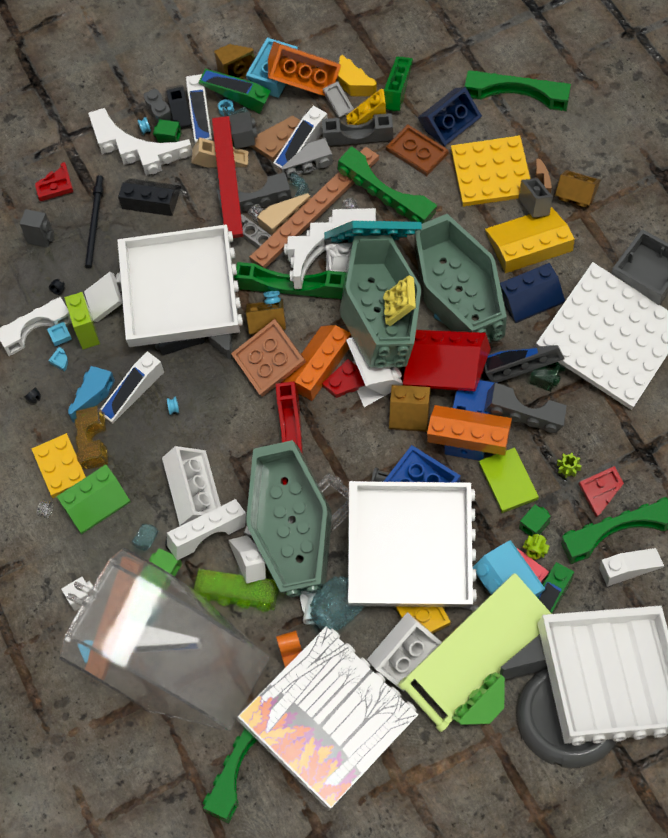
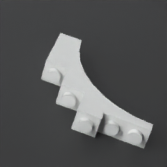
[88,108,192,175]
[284,208,376,289]

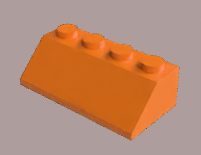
[268,41,341,96]
[281,325,352,401]
[427,405,512,455]

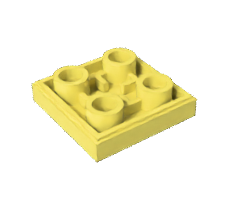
[383,275,416,326]

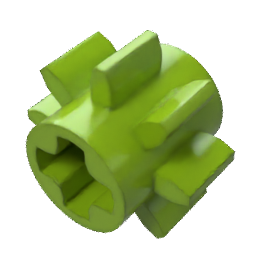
[557,453,582,478]
[523,534,550,559]

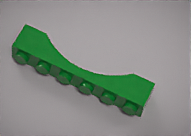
[464,70,571,111]
[337,146,437,224]
[234,262,346,299]
[561,497,668,565]
[203,727,258,824]

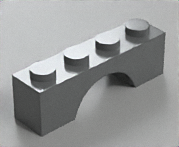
[322,113,393,146]
[216,172,292,212]
[485,383,567,433]

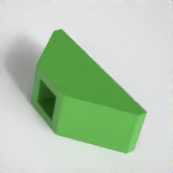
[452,672,505,725]

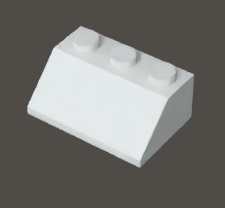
[346,337,403,396]
[367,612,442,692]

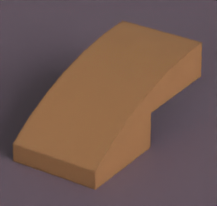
[535,159,551,194]

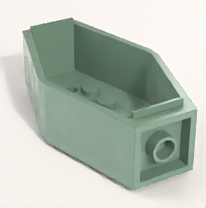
[414,214,507,342]
[340,235,421,368]
[246,440,332,597]

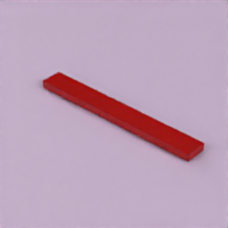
[212,116,244,238]

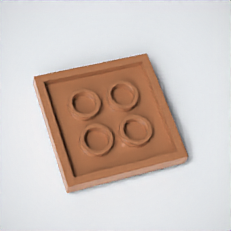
[231,319,306,397]

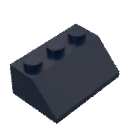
[418,87,482,146]
[500,263,565,323]

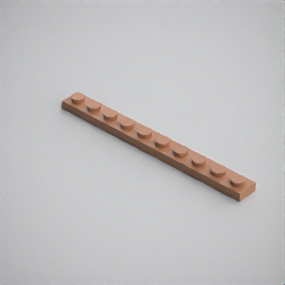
[249,147,379,268]

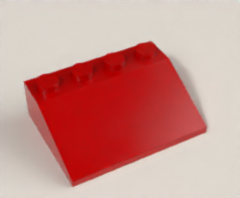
[403,330,491,391]

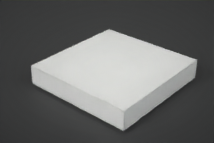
[84,272,123,322]

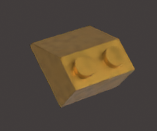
[214,44,255,79]
[555,170,601,207]
[246,299,286,335]
[389,385,430,432]

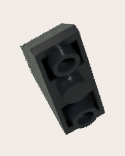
[166,85,192,128]

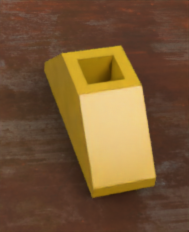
[338,55,377,96]
[346,88,386,125]

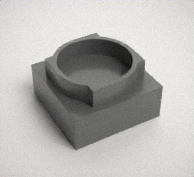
[611,229,668,305]

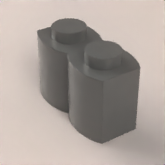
[144,89,173,125]

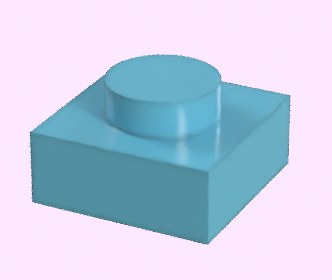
[47,322,72,346]

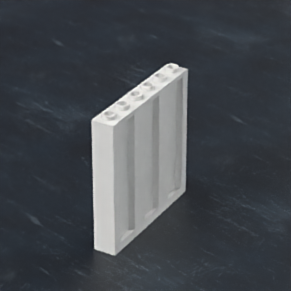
[537,606,668,745]

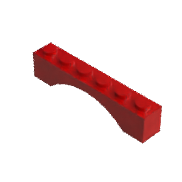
[276,381,303,485]

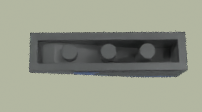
[485,345,565,383]

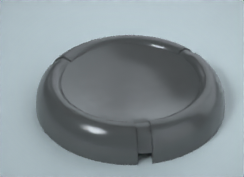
[516,668,617,768]

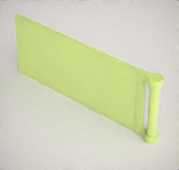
[398,574,551,732]

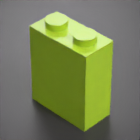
[64,292,100,349]

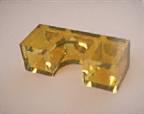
[75,406,108,469]

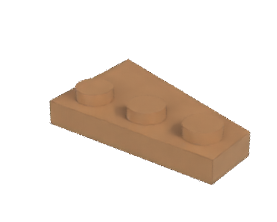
[250,116,301,161]

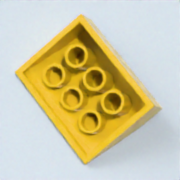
[485,207,575,273]

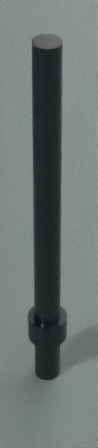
[85,175,104,269]

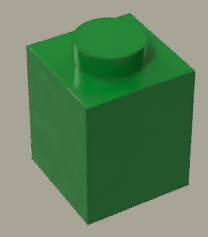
[154,119,182,143]
[519,504,551,537]

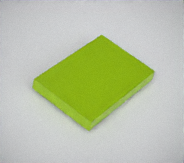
[479,448,539,513]

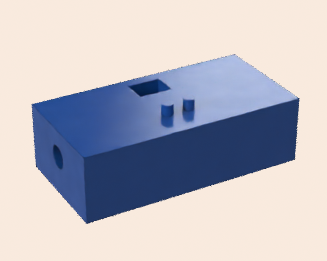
[445,380,494,461]

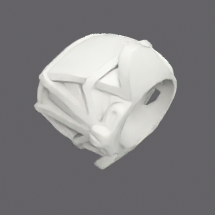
[325,243,352,272]

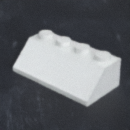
[162,446,221,526]

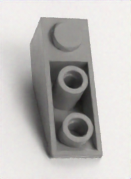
[281,138,333,179]

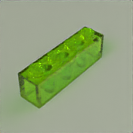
[193,569,279,612]

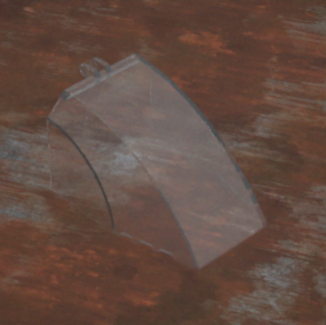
[59,548,270,731]

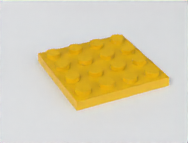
[451,136,530,207]

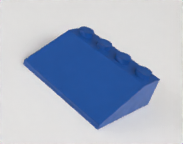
[383,445,461,483]

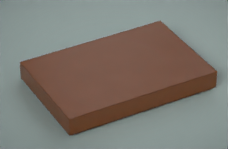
[386,124,449,176]

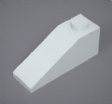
[229,535,266,584]
[599,548,664,587]

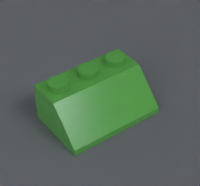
[56,465,131,535]

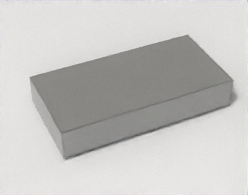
[323,81,354,119]

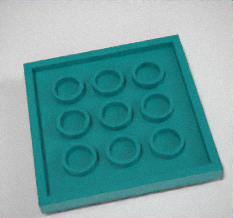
[324,221,422,243]

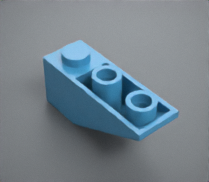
[68,366,115,423]

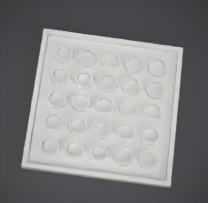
[534,262,668,410]

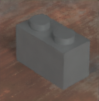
[229,111,258,149]
[518,178,553,218]
[19,209,54,248]

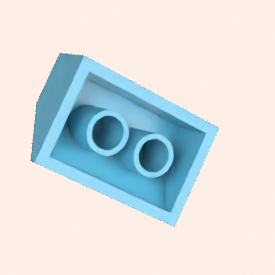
[246,38,298,98]
[472,541,545,597]

